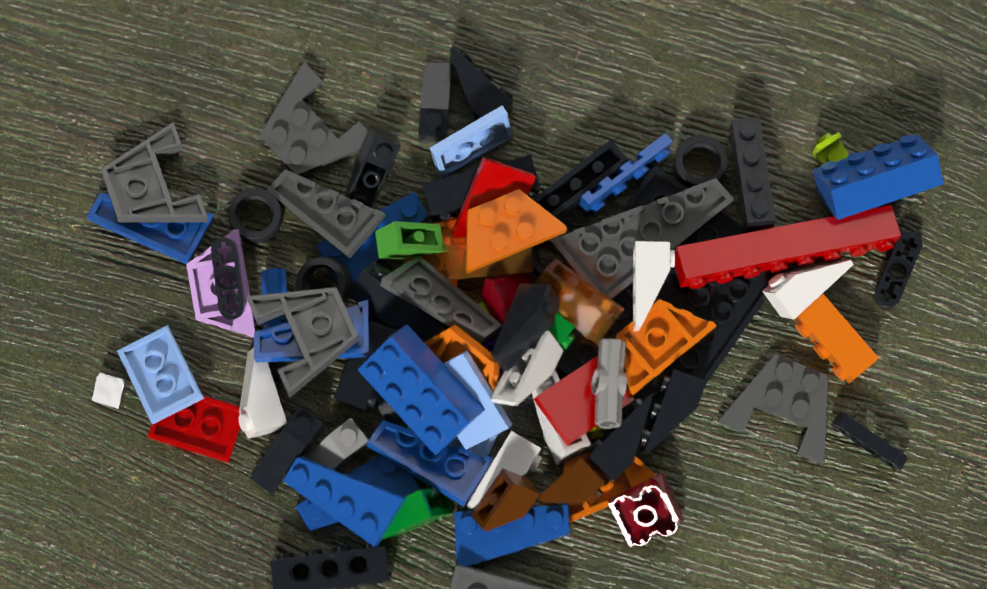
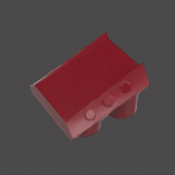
[481,271,532,330]
[608,473,684,548]

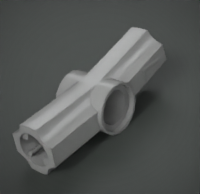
[591,339,627,429]

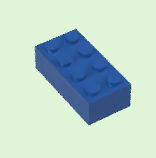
[813,135,943,220]
[358,325,485,455]

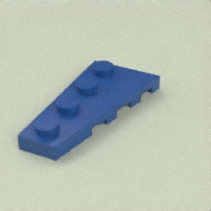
[579,133,673,217]
[87,193,214,264]
[254,300,370,363]
[367,420,495,507]
[295,455,420,532]

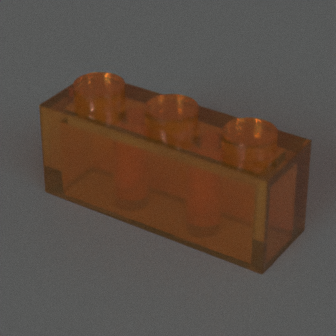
[442,237,533,280]
[536,258,624,345]

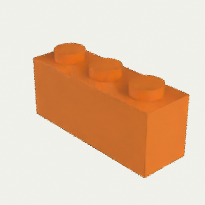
[794,294,879,384]

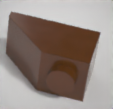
[538,458,605,505]
[472,468,540,531]

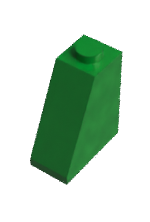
[380,488,454,542]

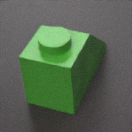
[375,221,444,260]

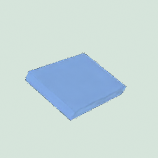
[430,106,513,179]
[117,325,204,424]
[443,351,513,450]

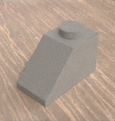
[307,418,368,471]

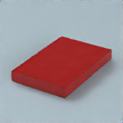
[451,157,536,241]
[533,356,635,446]
[147,395,241,463]

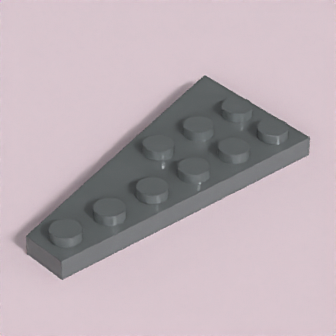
[549,178,734,306]

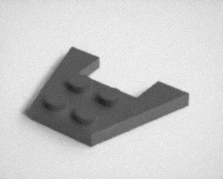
[260,62,368,176]
[101,122,208,222]
[246,287,359,398]
[717,354,828,466]

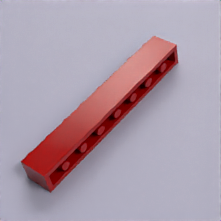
[675,205,901,289]

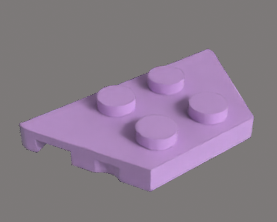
[186,229,256,337]

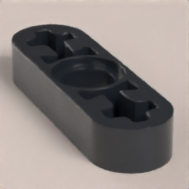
[874,231,922,309]
[211,237,246,320]
[831,412,908,471]

